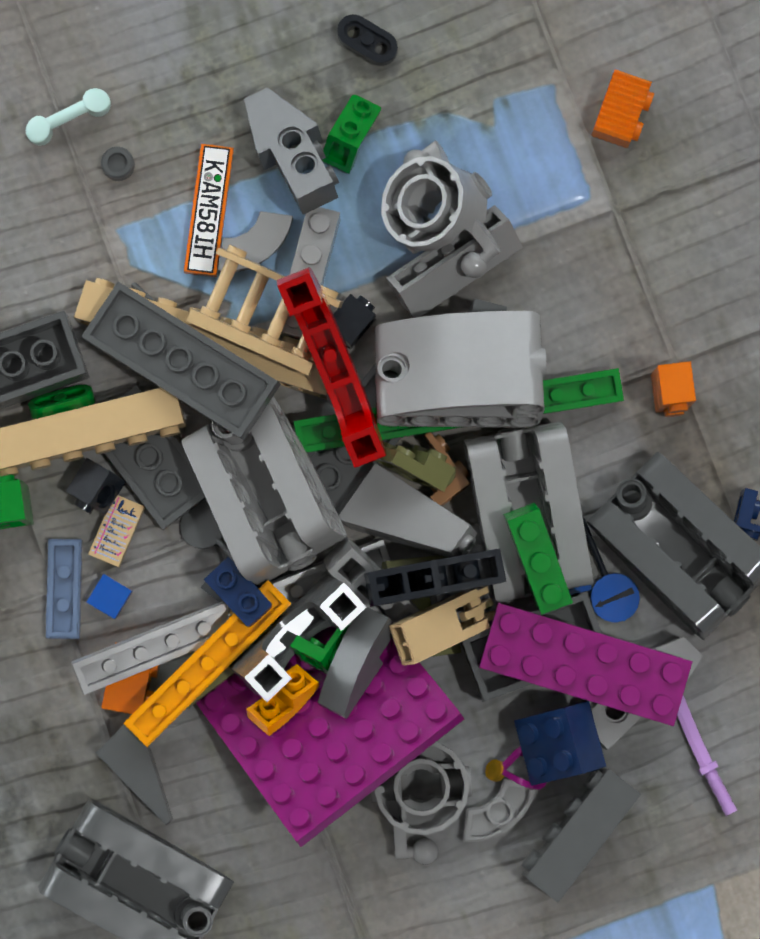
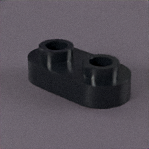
[337,14,398,66]

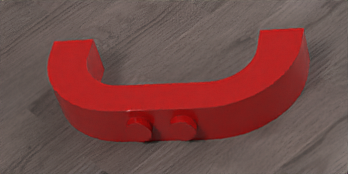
[277,267,386,468]

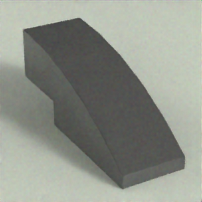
[318,606,393,719]

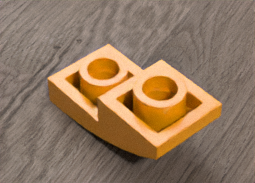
[246,664,319,736]

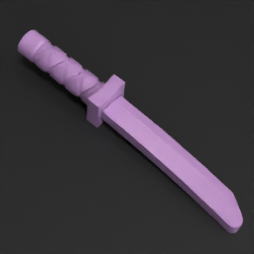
[677,695,737,816]

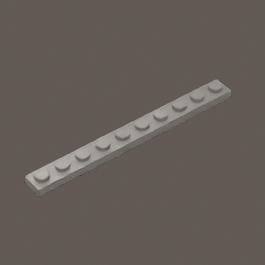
[71,538,391,695]

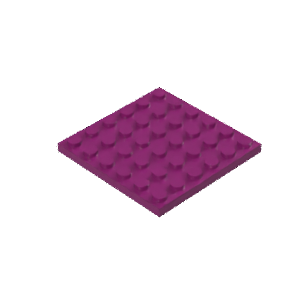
[196,626,464,847]

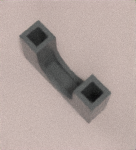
[229,574,366,702]

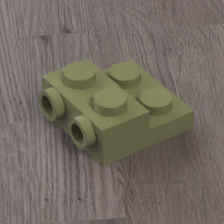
[374,441,456,492]

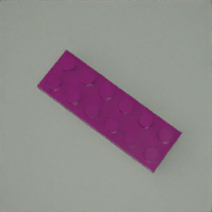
[479,603,693,726]

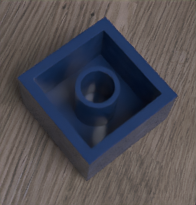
[514,701,607,786]

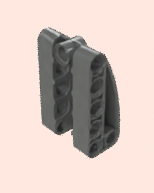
[587,452,760,640]
[38,798,234,939]

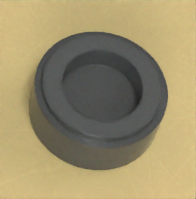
[101,147,135,181]

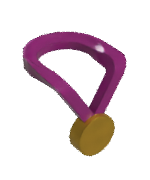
[485,746,547,790]

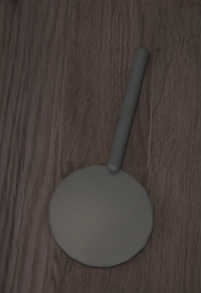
[180,501,257,585]

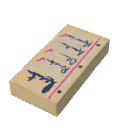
[88,495,145,568]

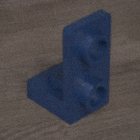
[734,488,760,541]
[204,557,272,627]

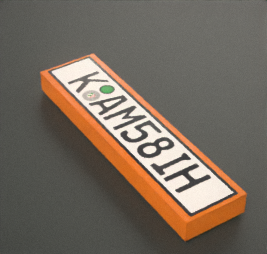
[184,144,234,277]

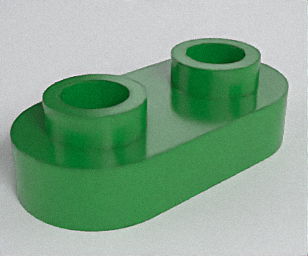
[28,385,95,419]

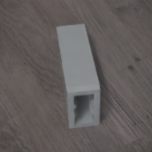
[339,463,477,558]

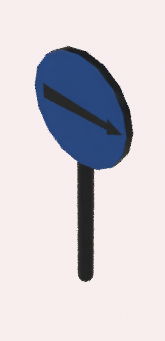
[583,517,640,623]

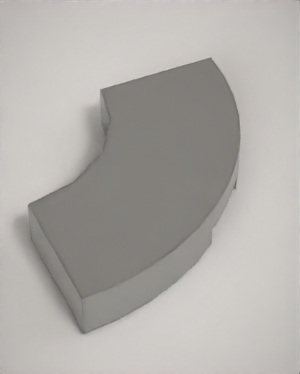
[218,211,293,272]
[462,779,535,842]

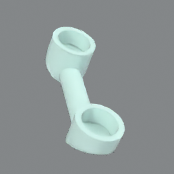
[26,88,111,146]

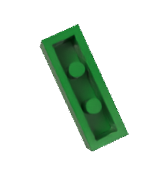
[503,503,573,615]

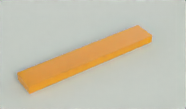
[123,580,291,747]

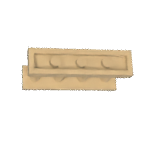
[187,244,343,376]

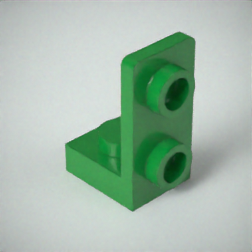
[322,94,381,174]
[290,623,351,674]

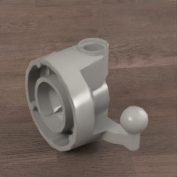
[381,140,501,278]
[371,741,472,865]

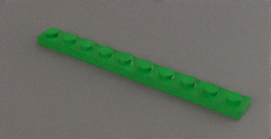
[293,368,624,453]

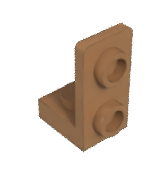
[424,432,470,506]

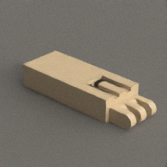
[389,586,496,665]

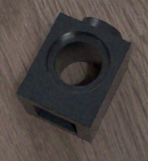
[333,294,376,349]
[66,458,126,515]

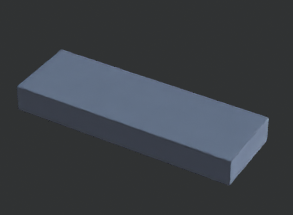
[46,539,83,639]

